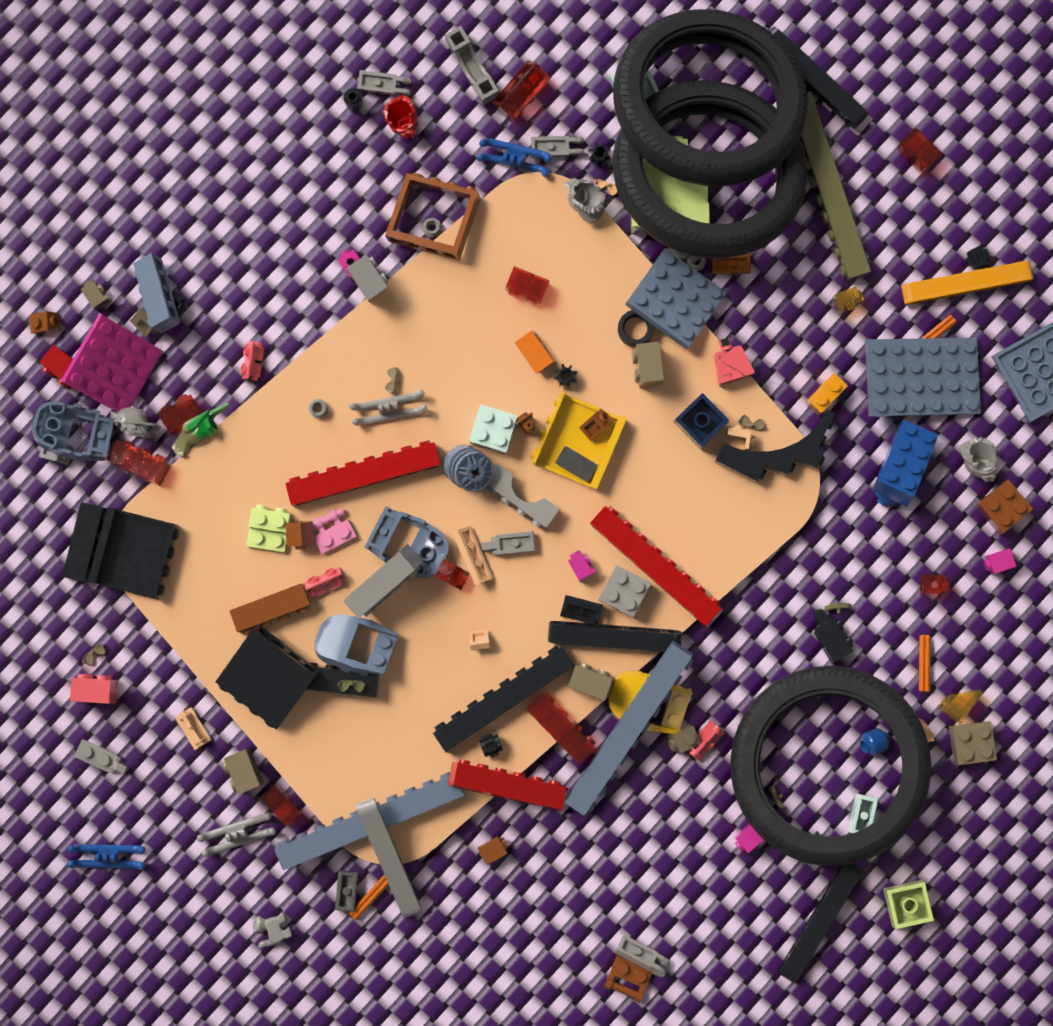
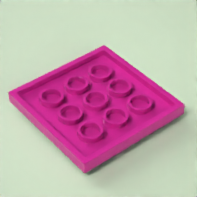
[61,313,163,413]

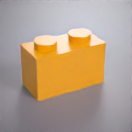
[805,373,848,416]

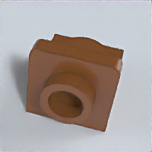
[579,409,613,442]

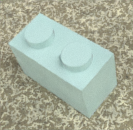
[847,793,878,833]

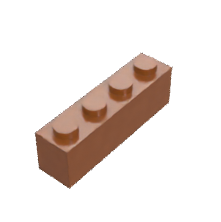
[229,583,312,635]

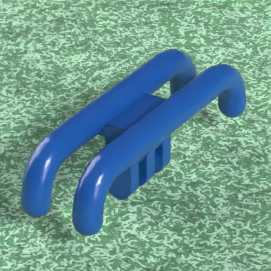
[477,138,552,177]
[67,844,146,870]

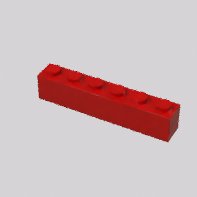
[447,759,567,810]

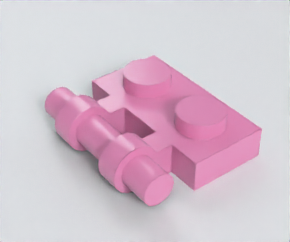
[313,508,357,554]

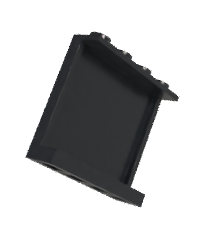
[88,507,180,599]
[215,625,320,729]

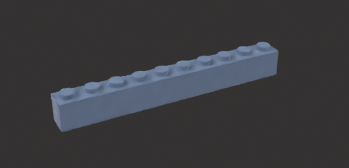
[565,641,693,816]
[274,772,465,871]

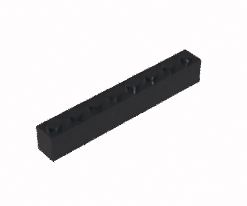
[433,645,575,753]

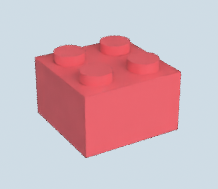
[70,674,118,704]

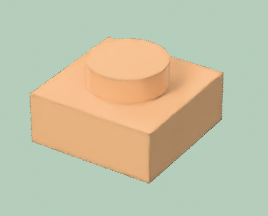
[468,629,490,650]

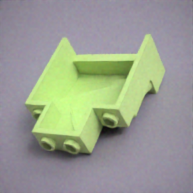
[631,136,709,234]

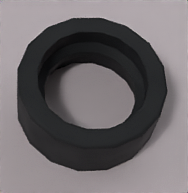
[617,310,654,347]

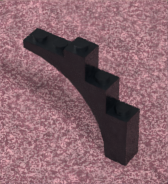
[714,410,836,483]

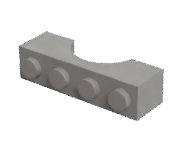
[445,26,499,105]
[485,464,560,529]

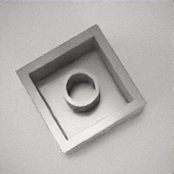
[347,255,388,301]
[598,565,651,618]

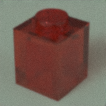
[434,559,470,590]

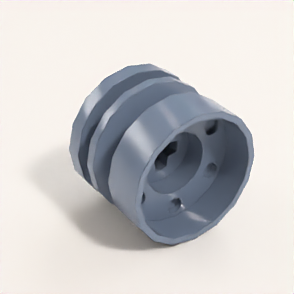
[444,444,494,492]

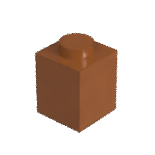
[285,521,314,550]
[478,836,509,865]

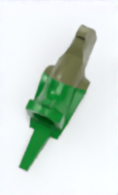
[172,403,230,457]

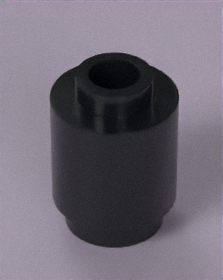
[343,88,364,111]

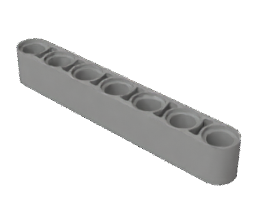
[356,797,422,919]

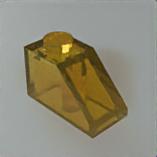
[939,690,982,724]

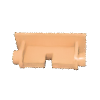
[175,707,211,750]

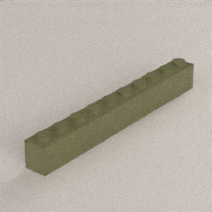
[799,92,871,282]

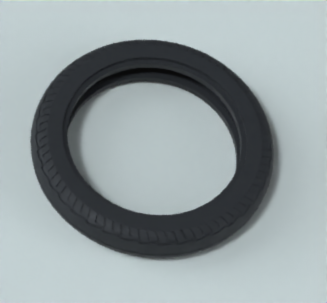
[613,9,808,186]
[613,80,807,258]
[730,666,931,866]

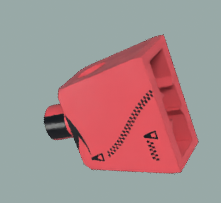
[714,338,755,386]

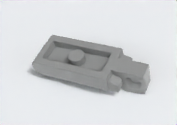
[481,531,536,555]
[74,739,129,774]

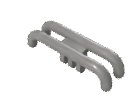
[349,390,428,426]
[197,813,276,857]

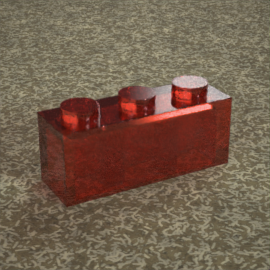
[492,60,550,121]
[106,439,171,486]

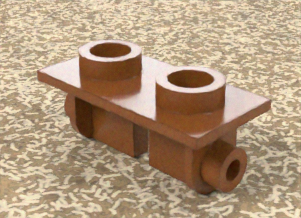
[516,412,535,435]

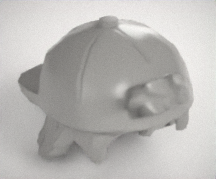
[564,178,606,223]
[110,406,159,439]
[960,437,998,482]

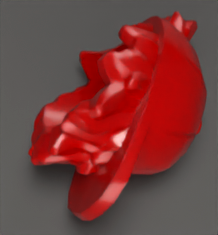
[382,95,419,139]

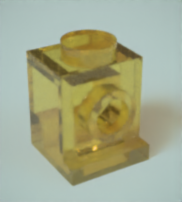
[832,286,864,315]

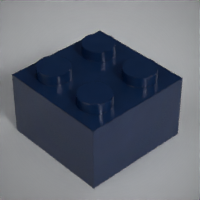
[673,393,729,449]

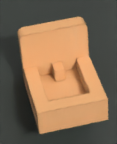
[726,425,754,451]

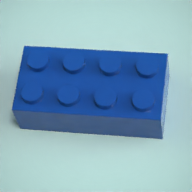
[872,419,939,507]

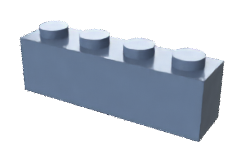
[133,253,180,334]

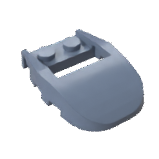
[32,401,114,461]
[364,506,449,578]
[314,614,398,679]

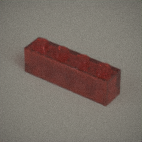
[525,692,596,765]

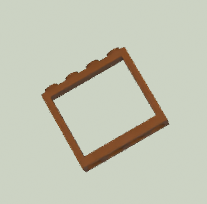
[385,173,481,261]

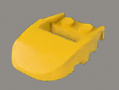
[608,670,693,734]

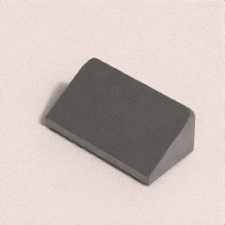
[555,446,598,483]
[335,870,358,912]

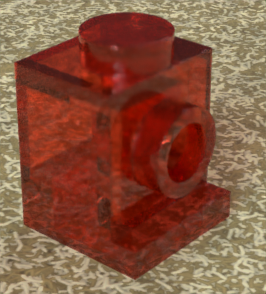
[920,574,950,594]

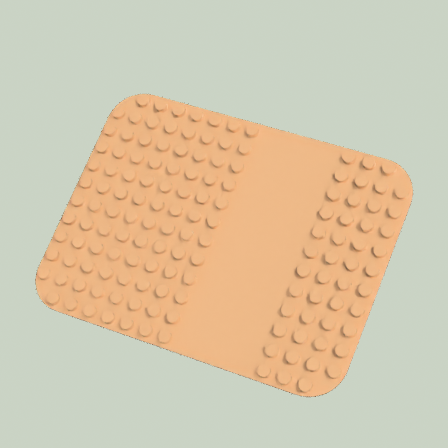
[122,172,820,864]

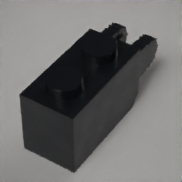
[813,609,853,663]

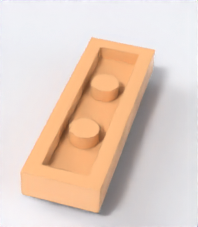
[453,526,493,586]

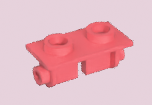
[240,341,264,381]
[304,567,346,598]
[687,720,725,761]

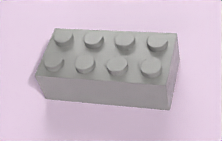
[343,544,423,619]

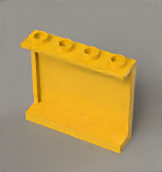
[531,392,627,490]

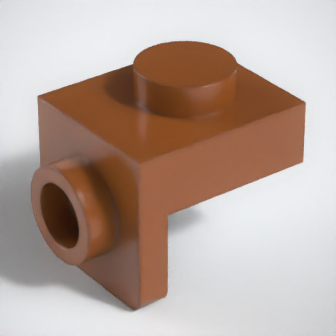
[30,311,61,334]

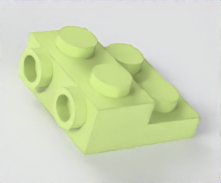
[246,505,291,553]

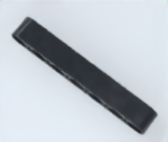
[770,27,869,129]
[547,621,682,652]
[777,863,864,983]

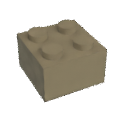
[632,342,664,388]
[567,663,613,700]
[948,721,997,765]
[223,748,264,794]

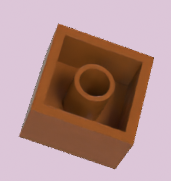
[975,479,1033,535]

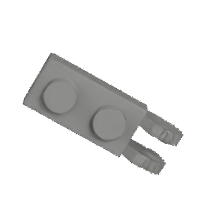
[357,70,412,96]
[531,136,584,157]
[615,935,670,977]

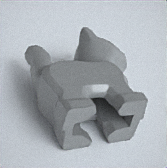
[253,913,293,949]

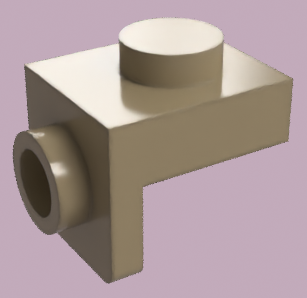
[667,725,701,753]

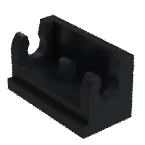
[560,595,603,624]

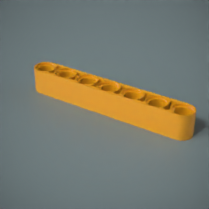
[901,261,1034,305]

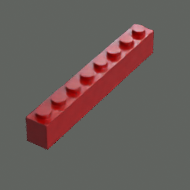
[285,440,441,507]
[590,506,721,626]

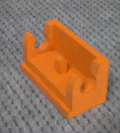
[514,330,556,374]

